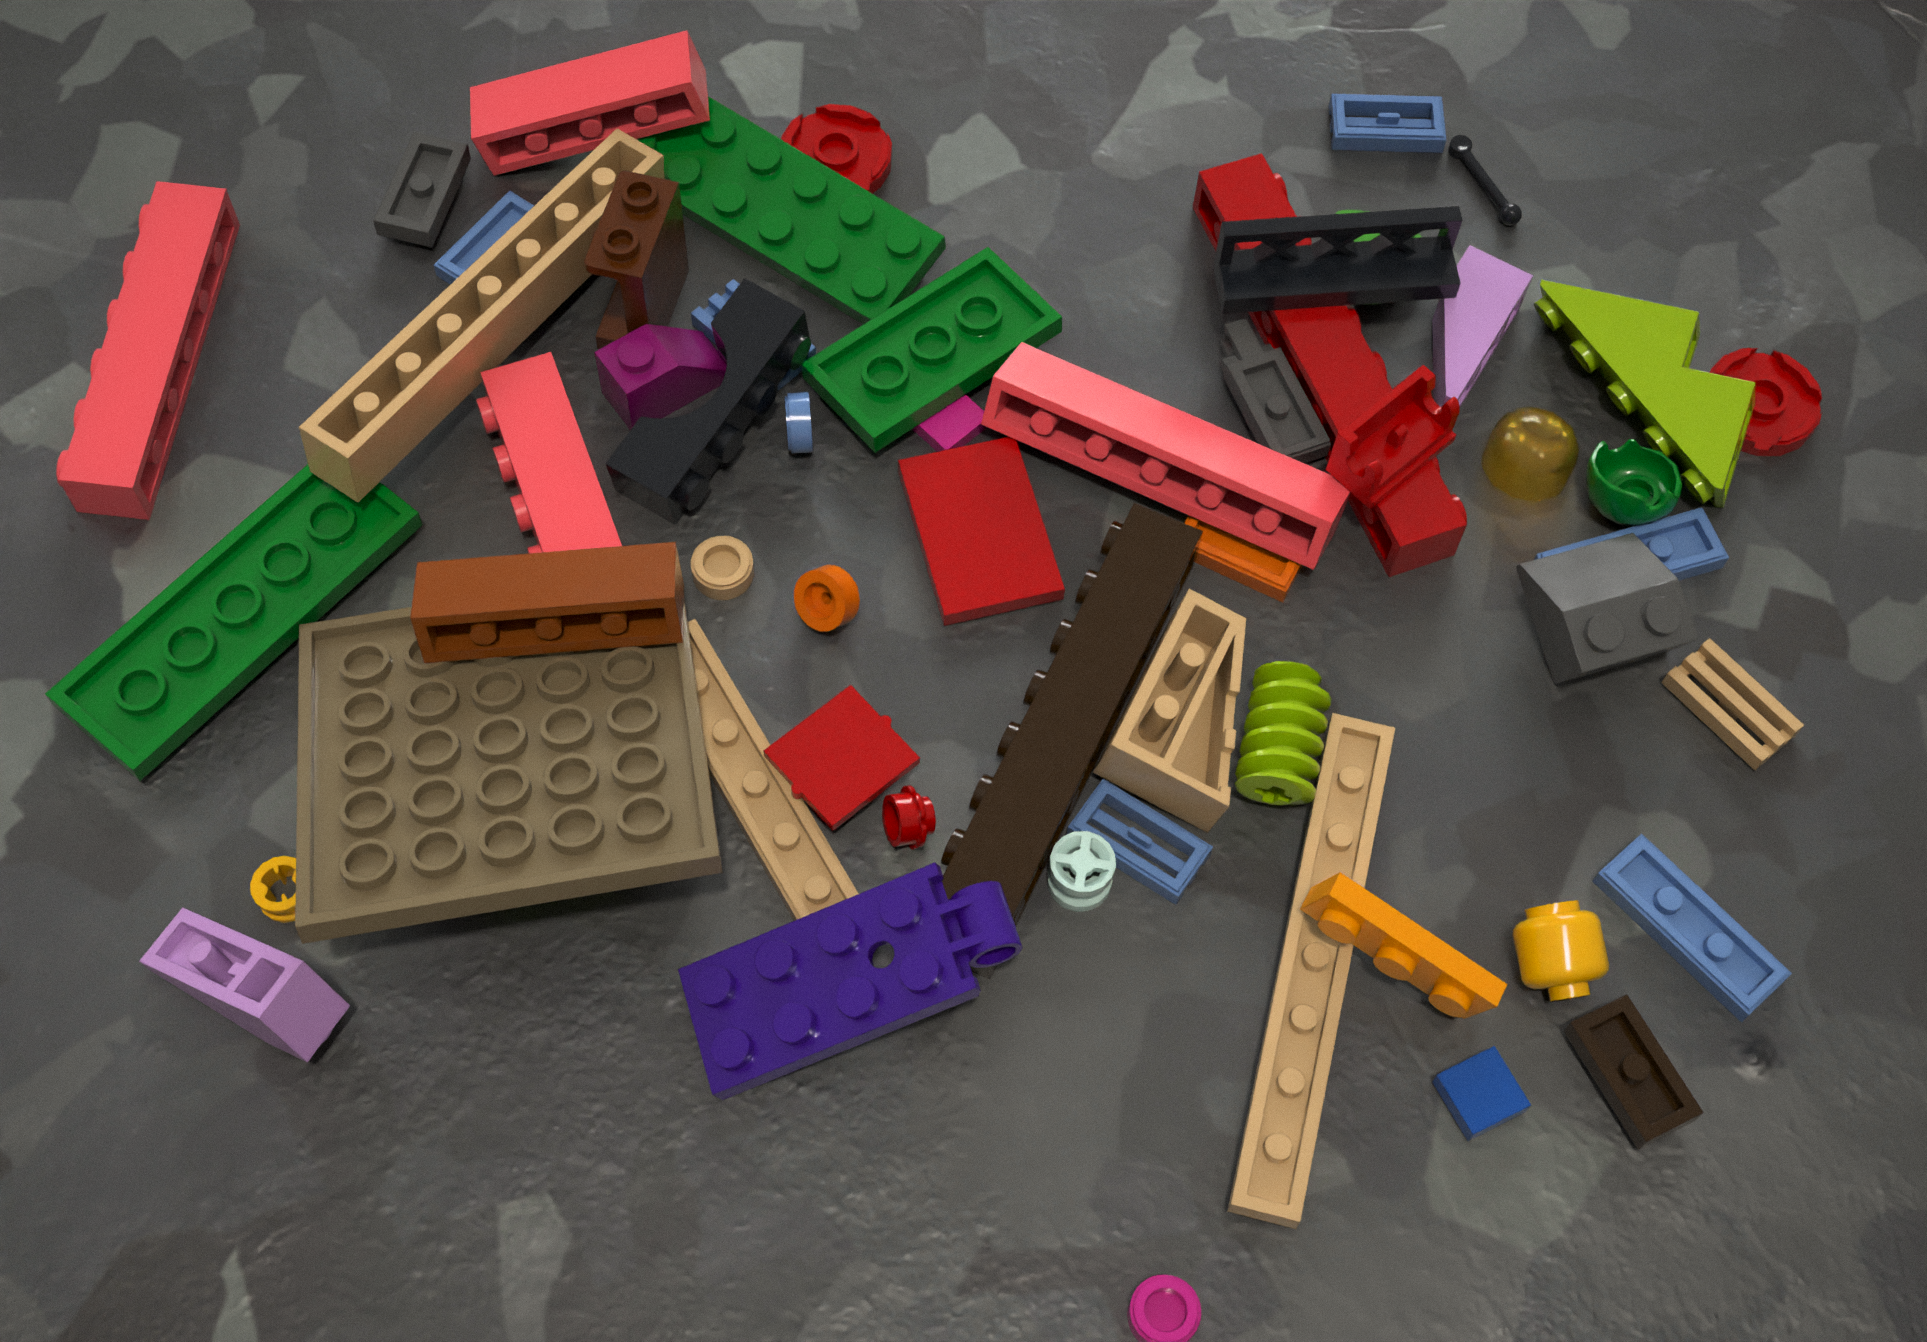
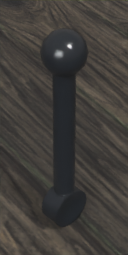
[1448,135,1522,226]

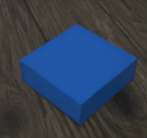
[1432,1046,1531,1141]

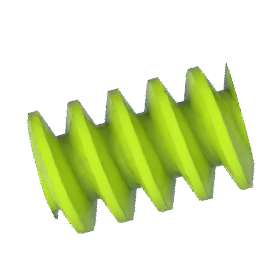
[1234,661,1332,805]

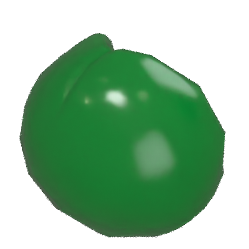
[1586,439,1682,525]

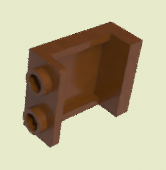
[584,170,689,350]

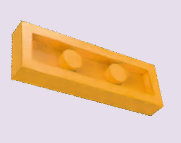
[1300,872,1508,1019]

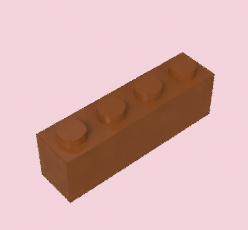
[410,542,684,663]

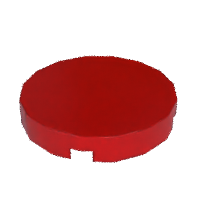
[781,104,892,193]
[1709,348,1823,456]

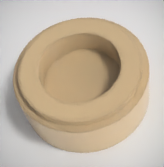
[691,536,754,600]

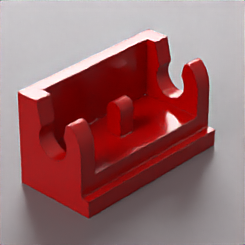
[1326,365,1460,510]

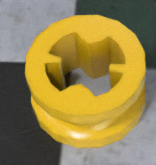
[250,856,296,923]

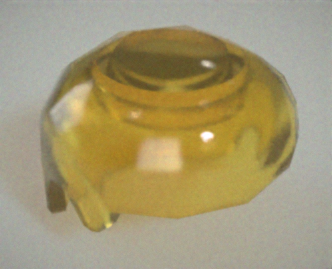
[1482,406,1580,502]

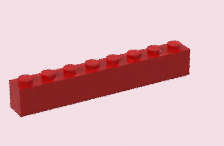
[1193,153,1467,577]

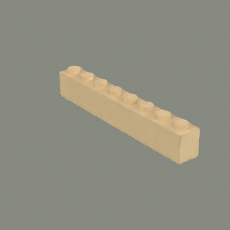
[299,128,664,502]

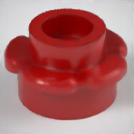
[882,785,936,850]

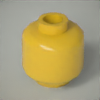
[1512,900,1609,1002]

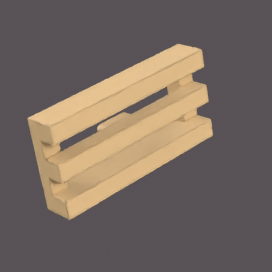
[1661,638,1804,770]

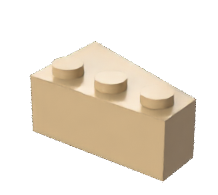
[1093,588,1246,833]

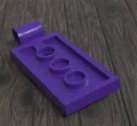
[678,862,1023,1100]

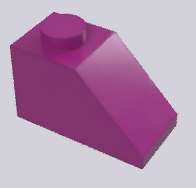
[594,324,727,430]

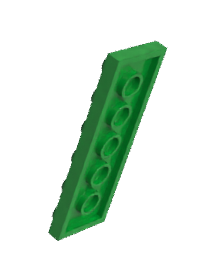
[637,96,946,324]
[45,464,423,781]

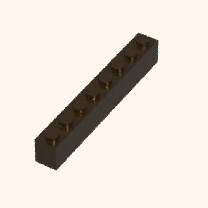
[941,503,1203,980]

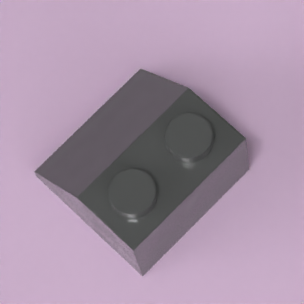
[1516,533,1698,685]

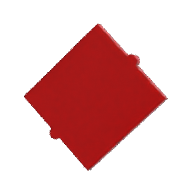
[763,685,920,831]

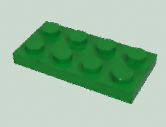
[801,247,1062,453]

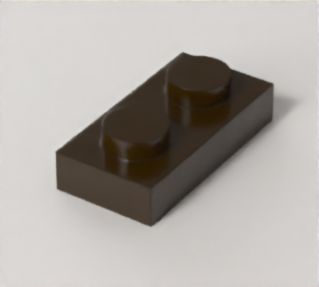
[1564,994,1704,1150]

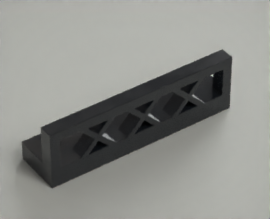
[1213,206,1463,314]

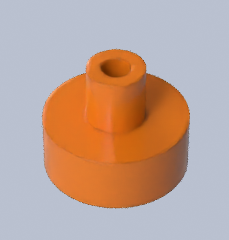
[794,565,860,632]

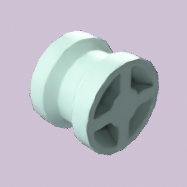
[1047,831,1116,912]

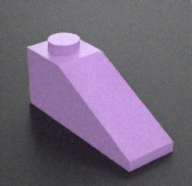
[1432,245,1533,407]
[139,907,350,1062]

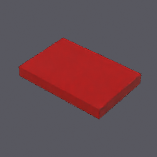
[898,437,1065,626]

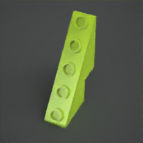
[1534,280,1755,508]

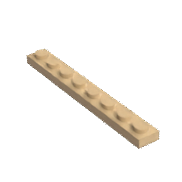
[1227,713,1395,1229]

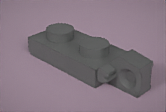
[1219,317,1331,463]

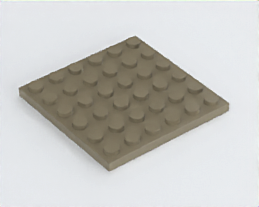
[295,597,723,944]

